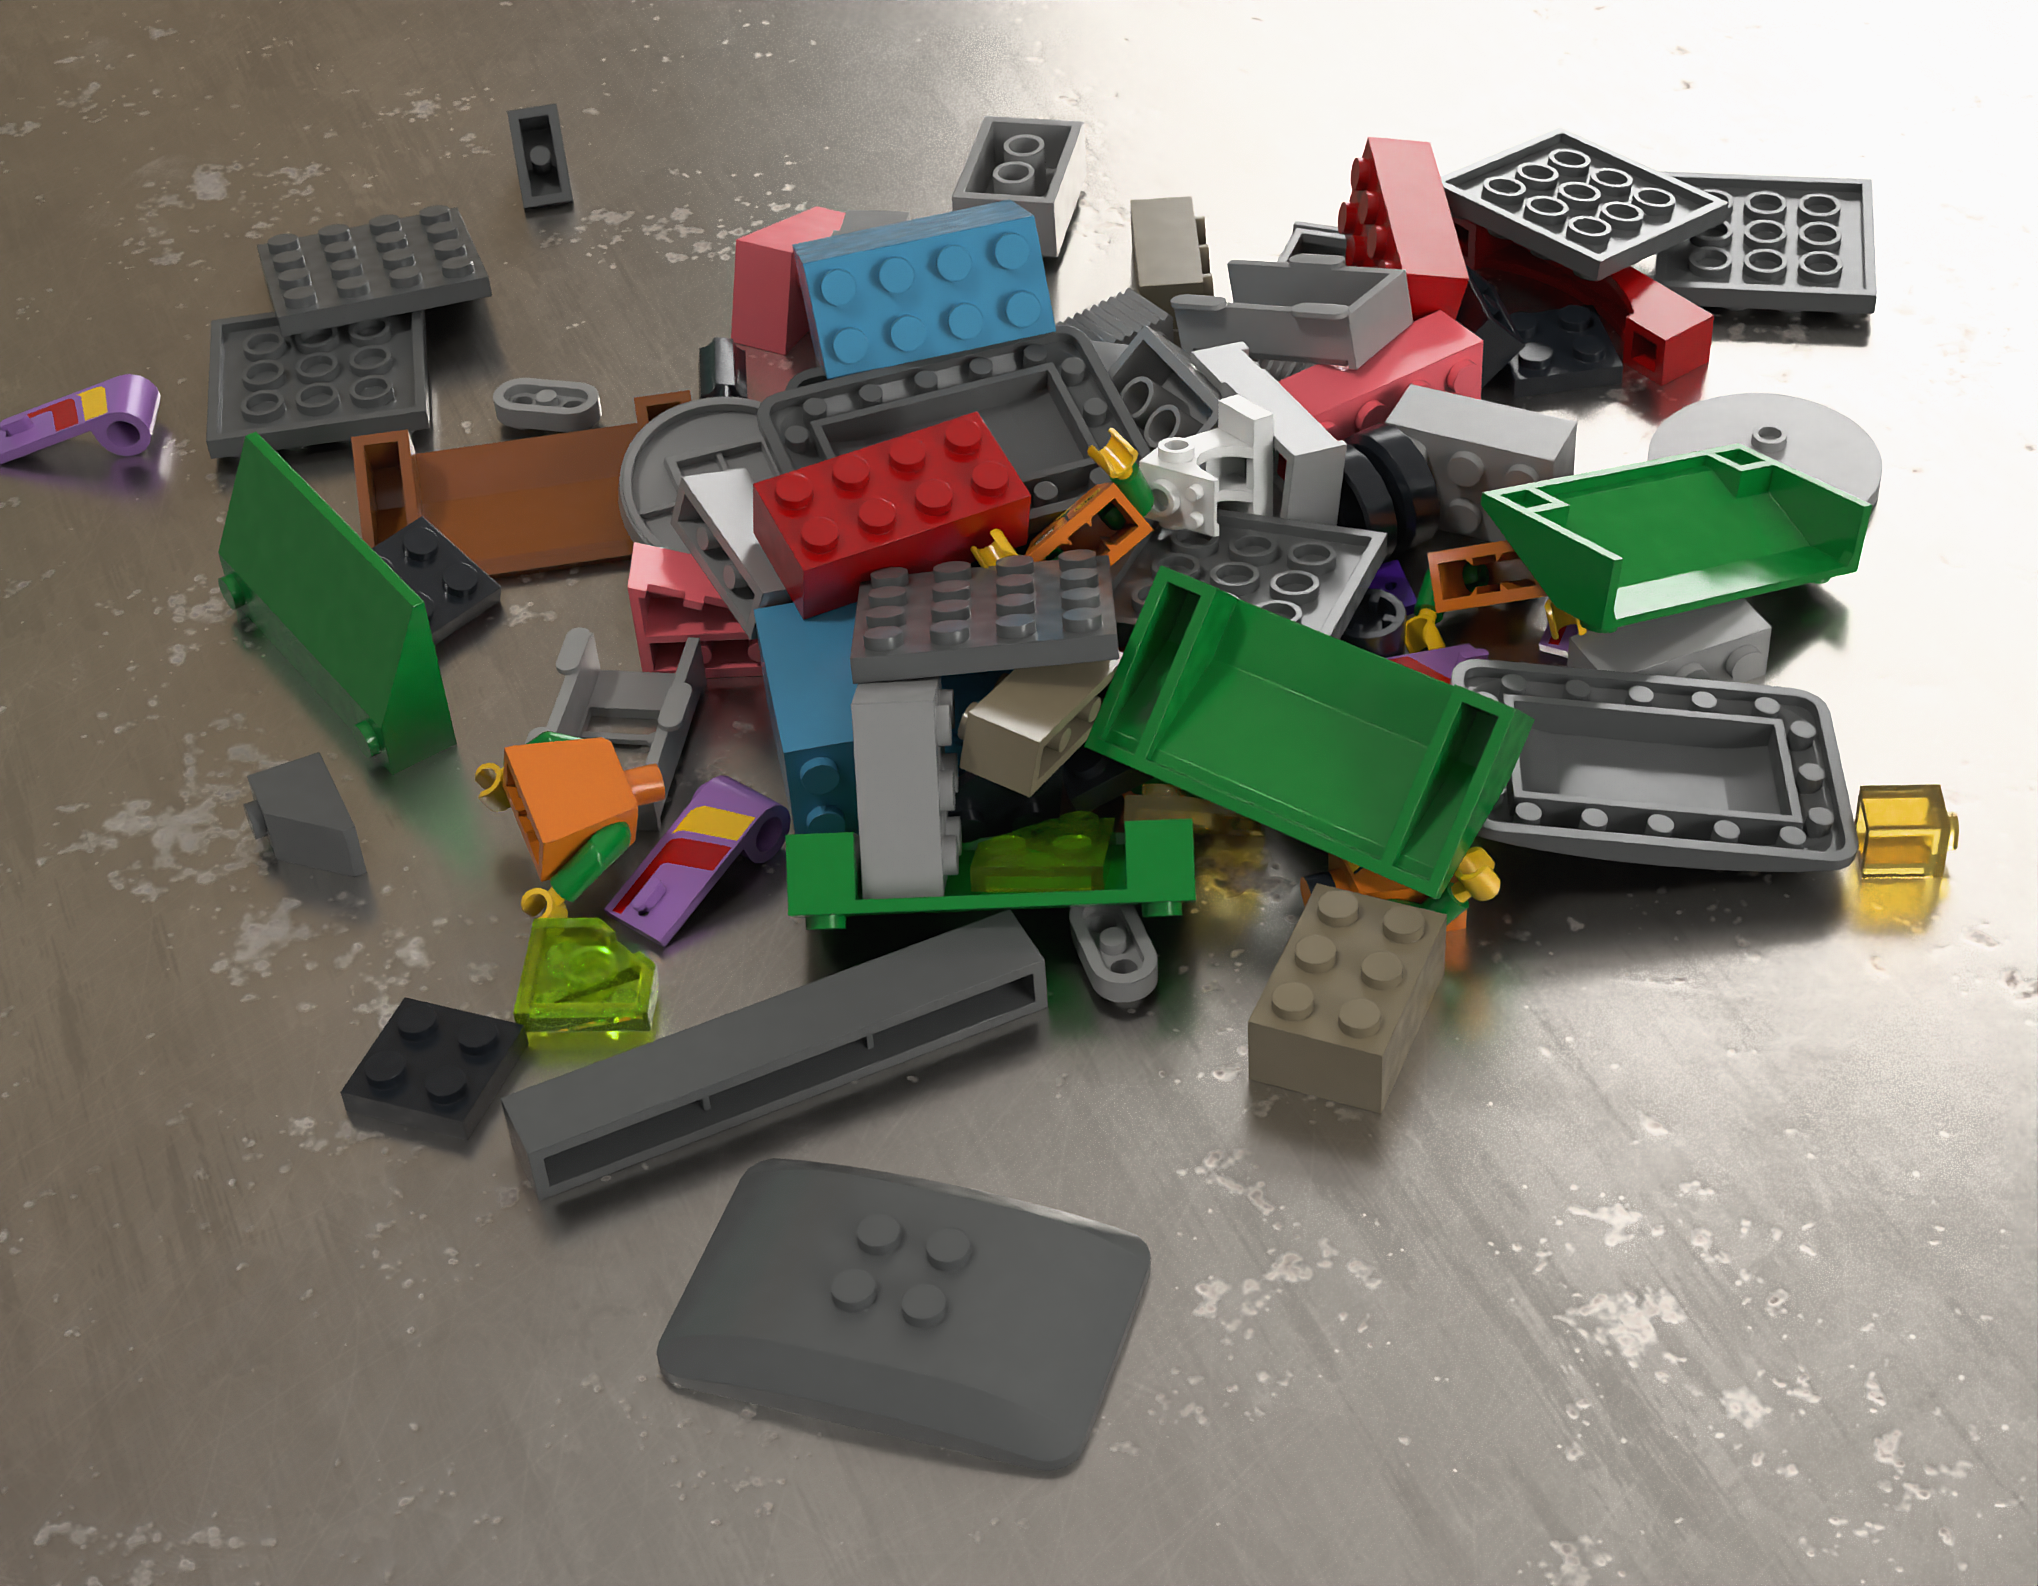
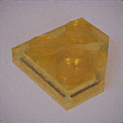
[1124,784,1265,837]

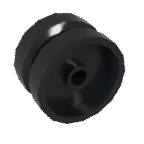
[1337,423,1440,561]

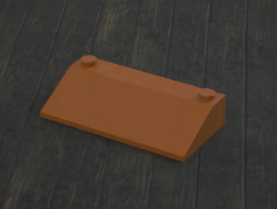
[351,390,692,579]

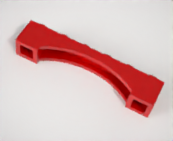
[1452,217,1714,386]

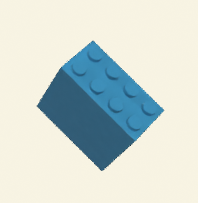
[792,199,1056,380]
[753,602,1014,835]

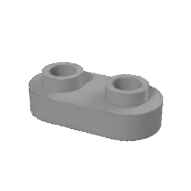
[493,378,602,433]
[1069,905,1158,1002]

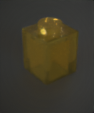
[1854,784,1959,878]

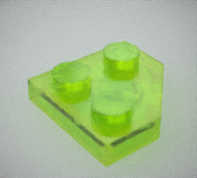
[970,811,1116,892]
[513,918,659,1032]

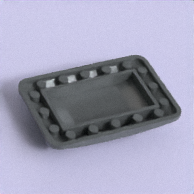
[757,325,1151,535]
[1450,659,1859,872]
[656,1158,1151,1471]

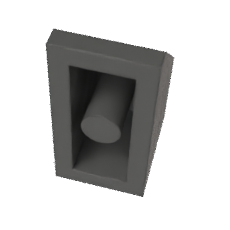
[507,103,574,210]
[243,752,367,877]

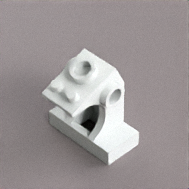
[1139,394,1274,537]

